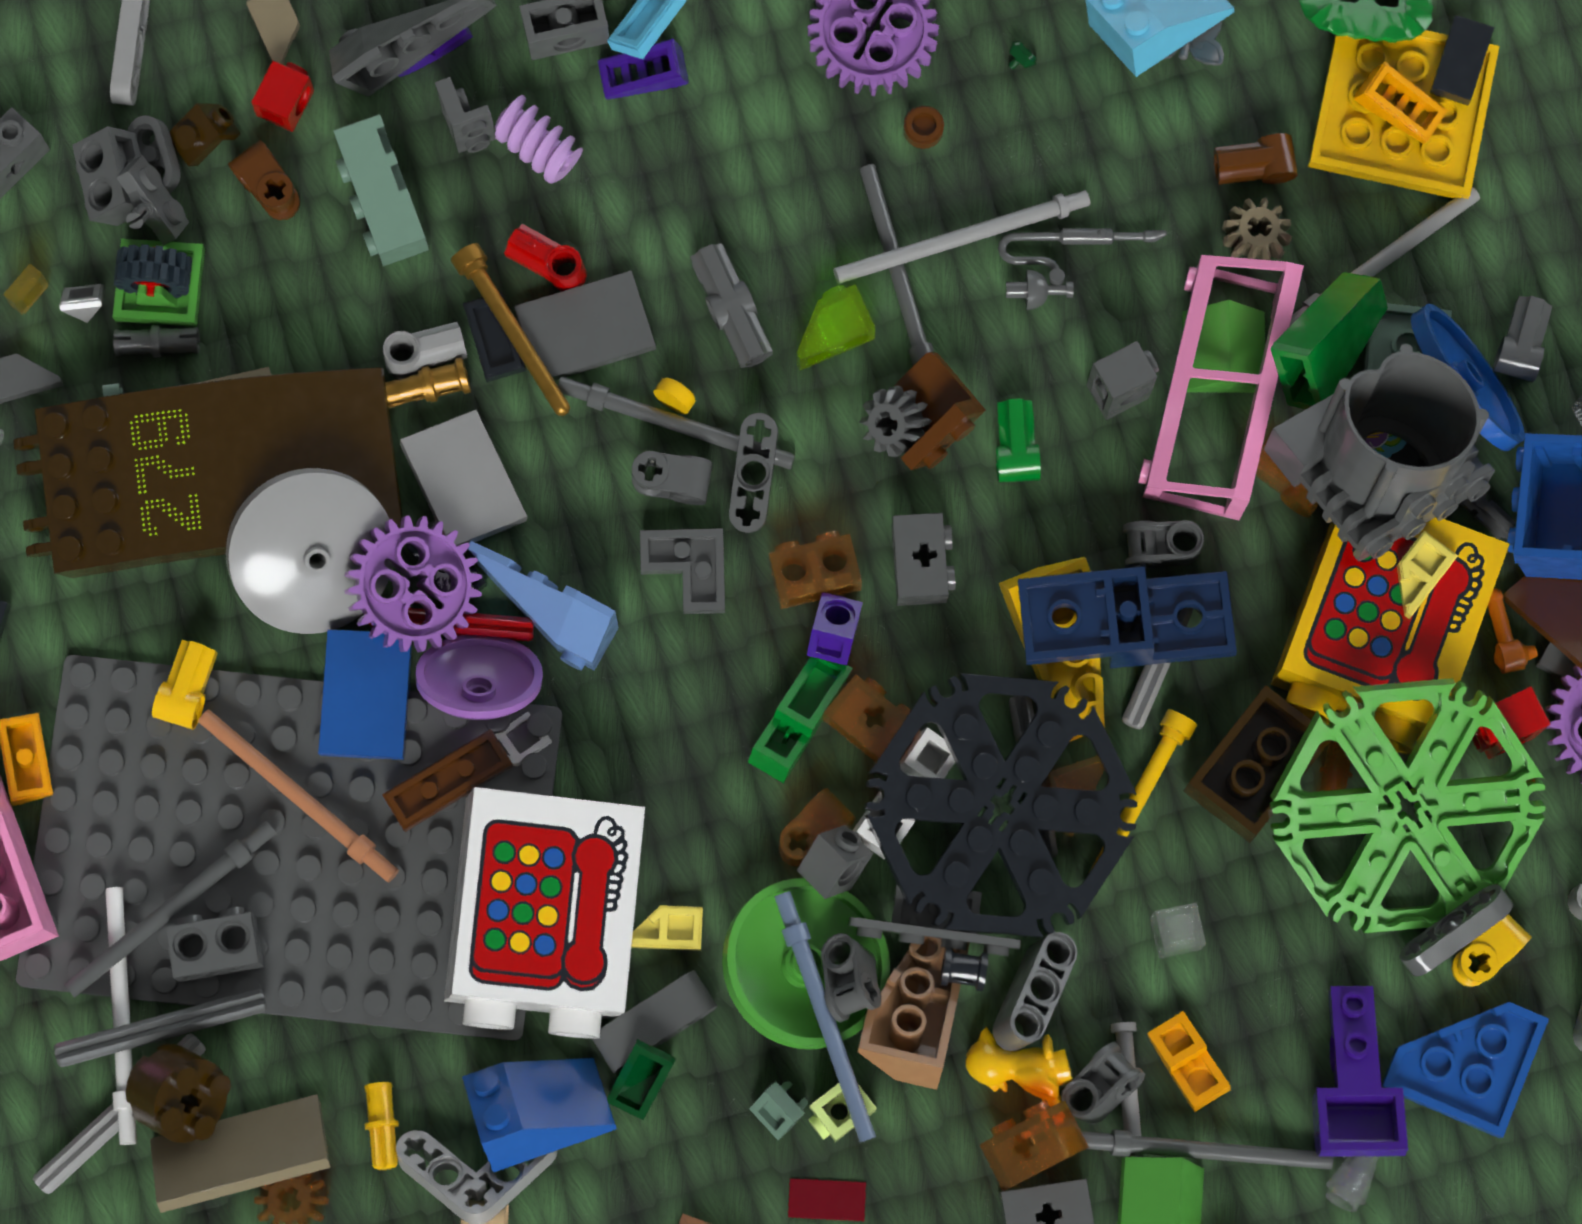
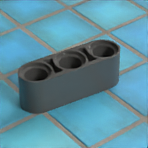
[993,932,1077,1051]
[592,970,718,1073]

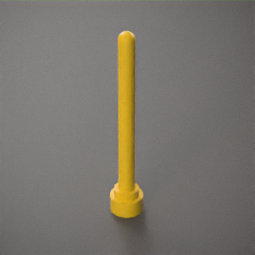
[1088,709,1197,874]

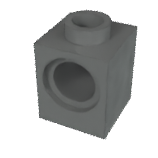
[797,825,873,899]

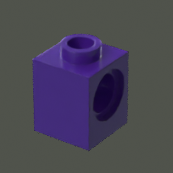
[806,592,863,666]

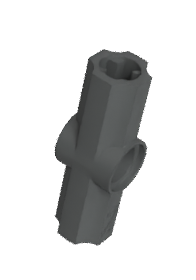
[690,243,773,369]

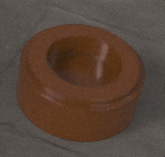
[903,106,944,149]

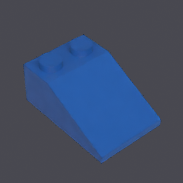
[462,1058,617,1172]

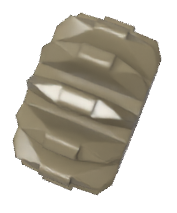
[1222,198,1292,260]

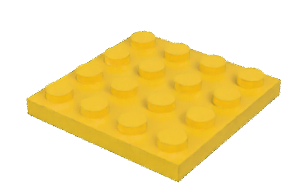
[1308,30,1500,199]

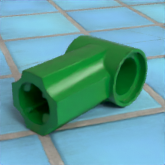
[996,398,1041,483]

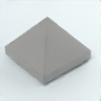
[59,284,105,323]

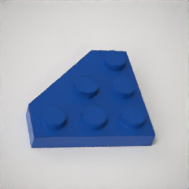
[1381,1002,1549,1138]

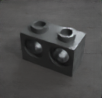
[72,126,141,226]
[166,907,264,982]

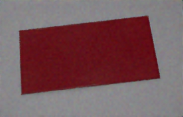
[788,1178,866,1221]

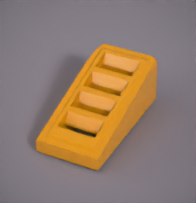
[1353,62,1448,144]

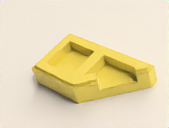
[1396,531,1458,619]
[631,905,703,951]

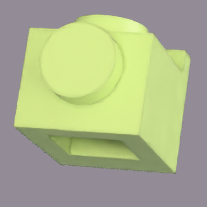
[808,1083,877,1142]

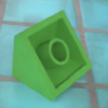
[1182,300,1265,393]
[1118,1157,1204,1224]

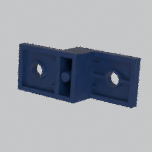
[1018,566,1237,669]

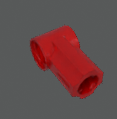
[504,224,587,291]

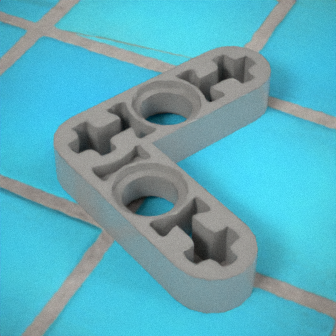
[396,1130,558,1224]

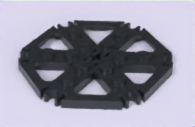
[864,674,1137,937]

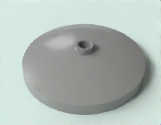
[226,468,393,634]

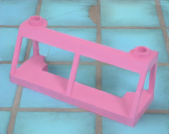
[1138,255,1304,520]

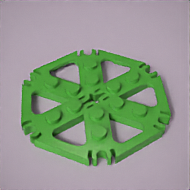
[1270,678,1546,933]

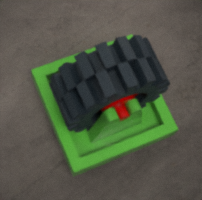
[113,238,205,327]

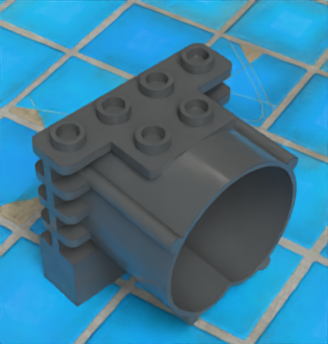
[1264,344,1495,561]

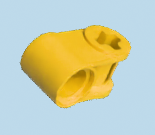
[1451,914,1532,987]

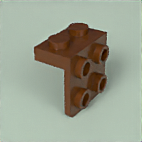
[893,351,986,470]

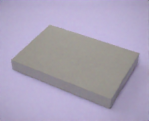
[400,410,527,546]

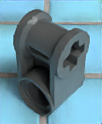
[631,451,713,505]
[1122,520,1204,569]
[821,933,881,1022]
[1061,1042,1145,1124]

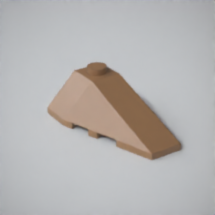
[858,937,970,1090]

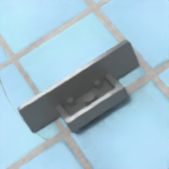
[848,882,1021,956]

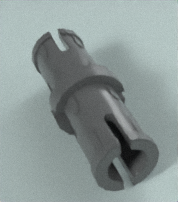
[114,325,200,358]

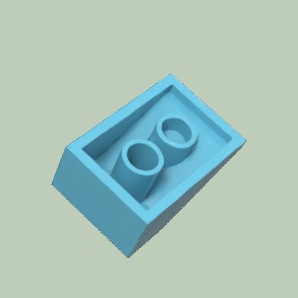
[1085,0,1234,77]

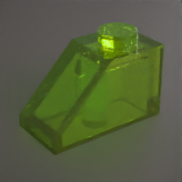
[797,284,876,371]

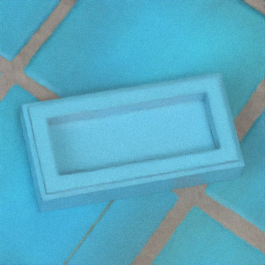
[607,0,687,59]

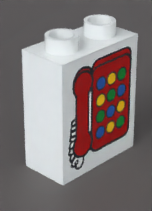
[444,787,645,1039]

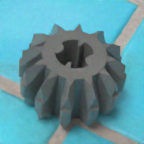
[859,386,932,457]

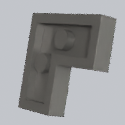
[640,528,725,614]

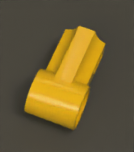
[152,640,218,730]

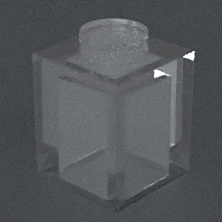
[1150,902,1206,959]

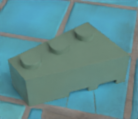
[333,114,429,267]

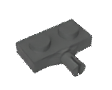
[116,155,189,246]

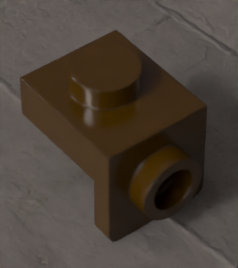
[169,103,241,166]

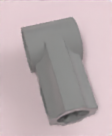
[383,322,467,379]

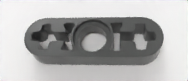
[729,413,779,533]
[1399,884,1513,976]

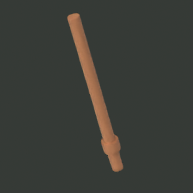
[198,709,399,883]

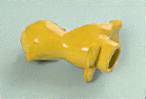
[965,1026,1073,1129]

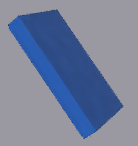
[318,629,412,760]

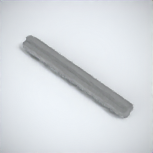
[33,1033,206,1194]

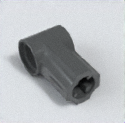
[1493,296,1552,383]

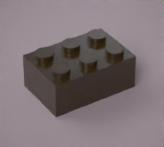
[1183,685,1331,843]

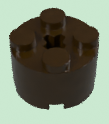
[125,1044,231,1143]

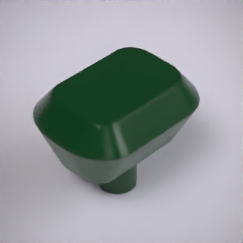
[1008,40,1037,70]

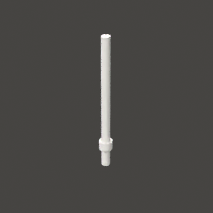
[105,887,137,1145]

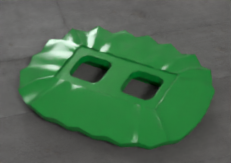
[1299,0,1433,43]

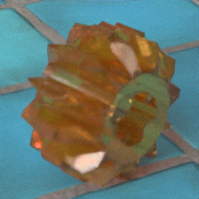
[254,1172,329,1224]

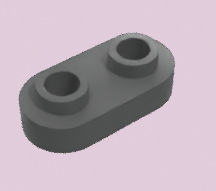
[127,115,181,194]

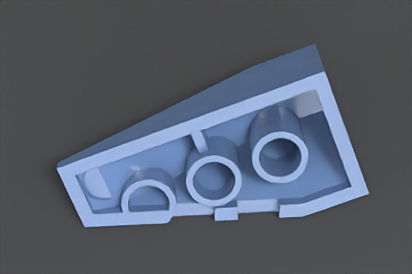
[467,541,619,671]

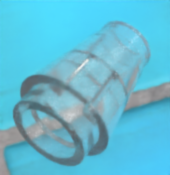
[1326,1156,1380,1212]

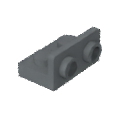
[435,77,496,153]

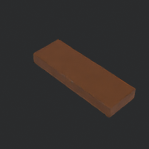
[382,729,513,832]

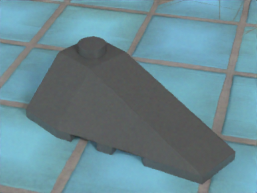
[329,0,497,97]

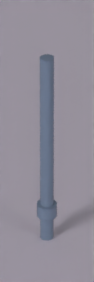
[774,891,876,1142]

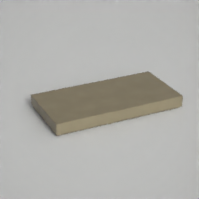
[150,1094,331,1213]

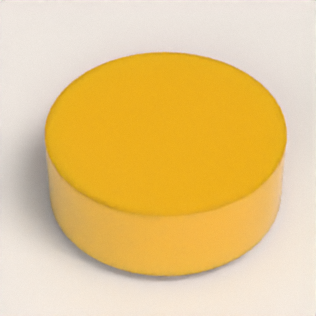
[653,378,696,415]

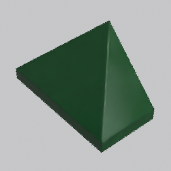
[607,1039,676,1120]

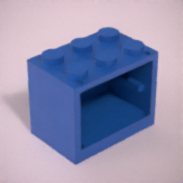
[1508,433,1582,580]

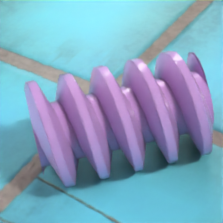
[495,95,583,184]

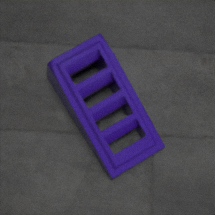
[598,39,689,100]

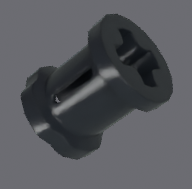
[940,948,988,992]

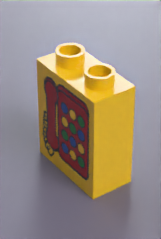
[1270,517,1510,754]

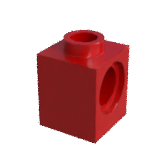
[251,61,314,132]

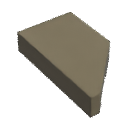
[246,0,300,65]

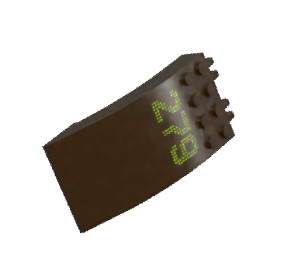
[13,367,403,578]

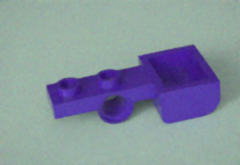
[1312,986,1408,1157]

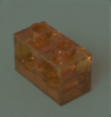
[769,531,862,609]

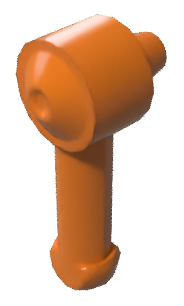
[1487,588,1537,674]

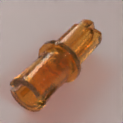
[1319,740,1353,791]

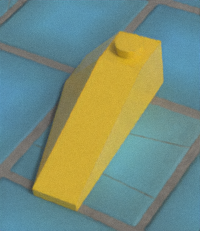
[998,557,1105,742]

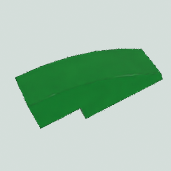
[748,657,853,784]

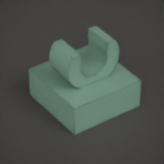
[749,1081,808,1140]

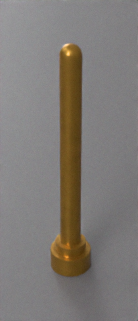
[451,243,570,416]

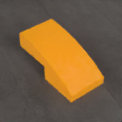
[1147,1011,1231,1112]

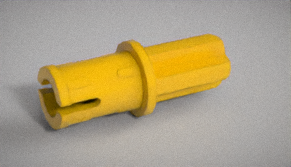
[364,1082,399,1170]

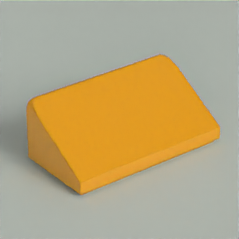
[0,712,53,806]

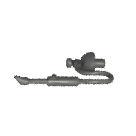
[998,228,1168,310]

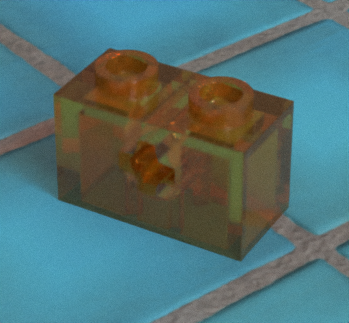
[823,675,921,762]
[979,1100,1089,1191]

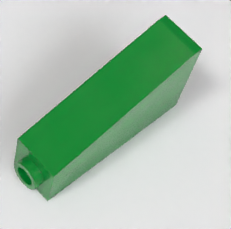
[1270,272,1388,409]

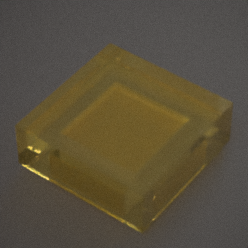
[3,264,48,315]

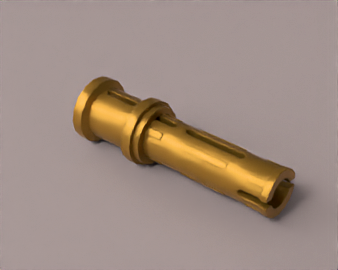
[385,357,471,408]

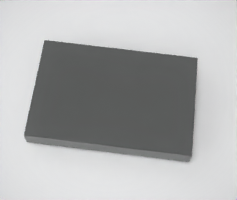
[514,270,656,381]

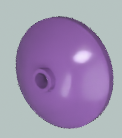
[416,635,543,720]

